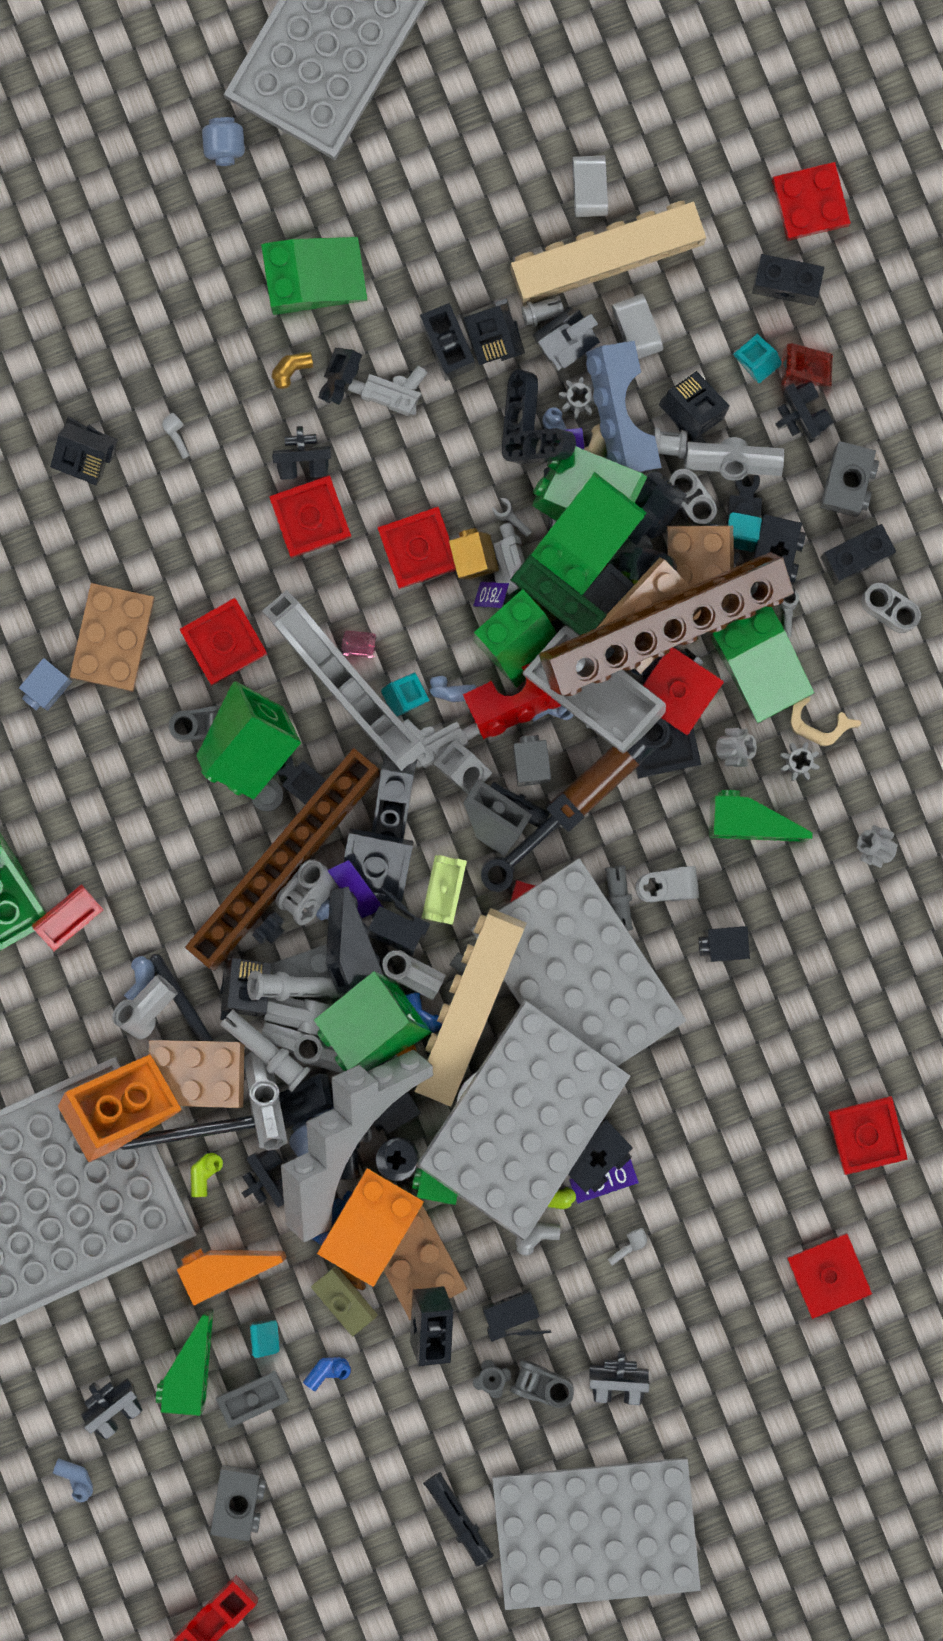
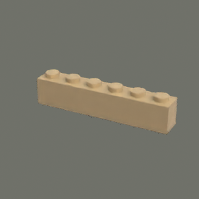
[511,201,706,306]
[415,908,527,1107]

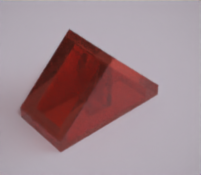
[781,343,833,387]

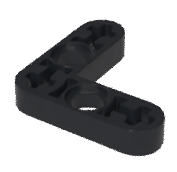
[502,369,576,464]

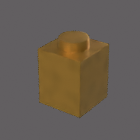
[449,528,499,580]

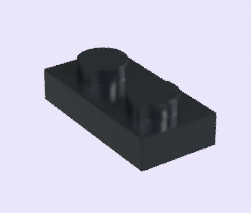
[270,1074,333,1129]

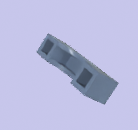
[586,341,662,473]

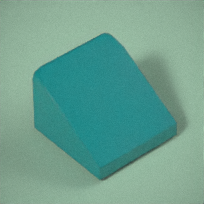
[733,334,782,383]
[728,512,762,552]
[381,672,430,717]
[250,1320,280,1358]

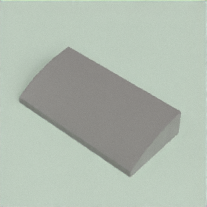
[523,625,666,754]

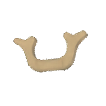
[790,697,861,747]

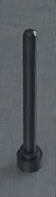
[150,954,246,1081]
[120,1115,256,1150]

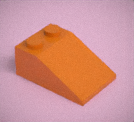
[58,1054,182,1162]
[317,1168,424,1287]
[177,1248,287,1305]

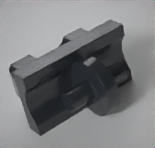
[775,381,833,443]
[272,426,332,480]
[618,547,677,581]
[241,1149,284,1208]
[589,1351,650,1405]
[81,1378,142,1440]

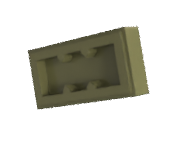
[311,1265,378,1337]

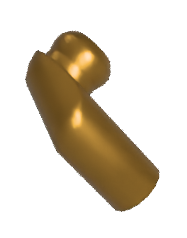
[271,352,314,389]

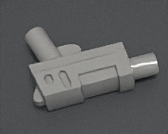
[348,365,428,417]
[494,523,525,598]
[403,719,481,768]

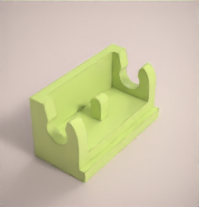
[422,855,467,925]

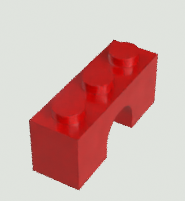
[463,662,561,740]
[169,1575,259,1641]

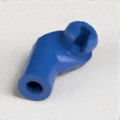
[406,993,442,1034]
[303,1357,351,1392]

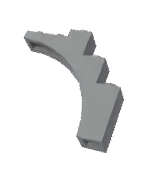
[262,590,426,771]
[281,1050,433,1242]

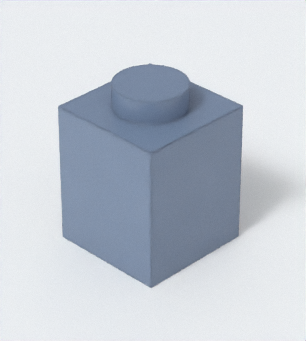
[19,658,72,711]

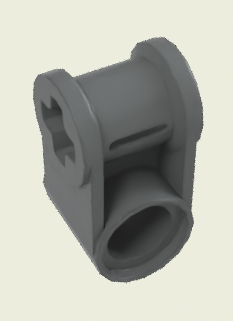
[169,706,221,743]
[509,1359,574,1408]

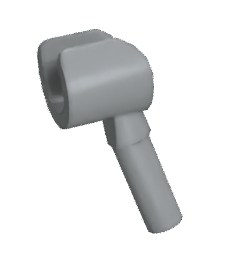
[162,413,190,459]
[492,498,532,537]
[779,591,799,637]
[608,1228,648,1266]

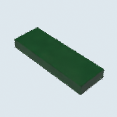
[510,554,607,636]

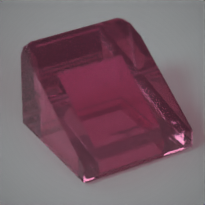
[341,630,377,658]

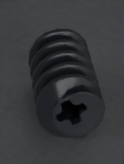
[376,1137,419,1181]

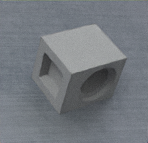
[433,740,492,794]

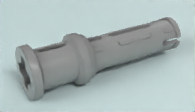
[247,971,346,1001]
[220,1009,311,1092]

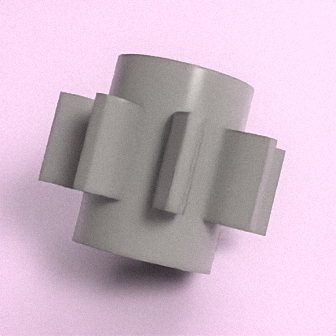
[559,377,595,419]
[716,728,757,767]
[780,742,820,781]
[857,825,898,868]

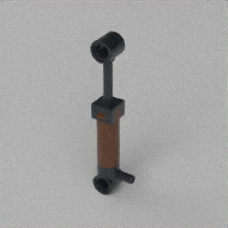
[481,718,670,892]

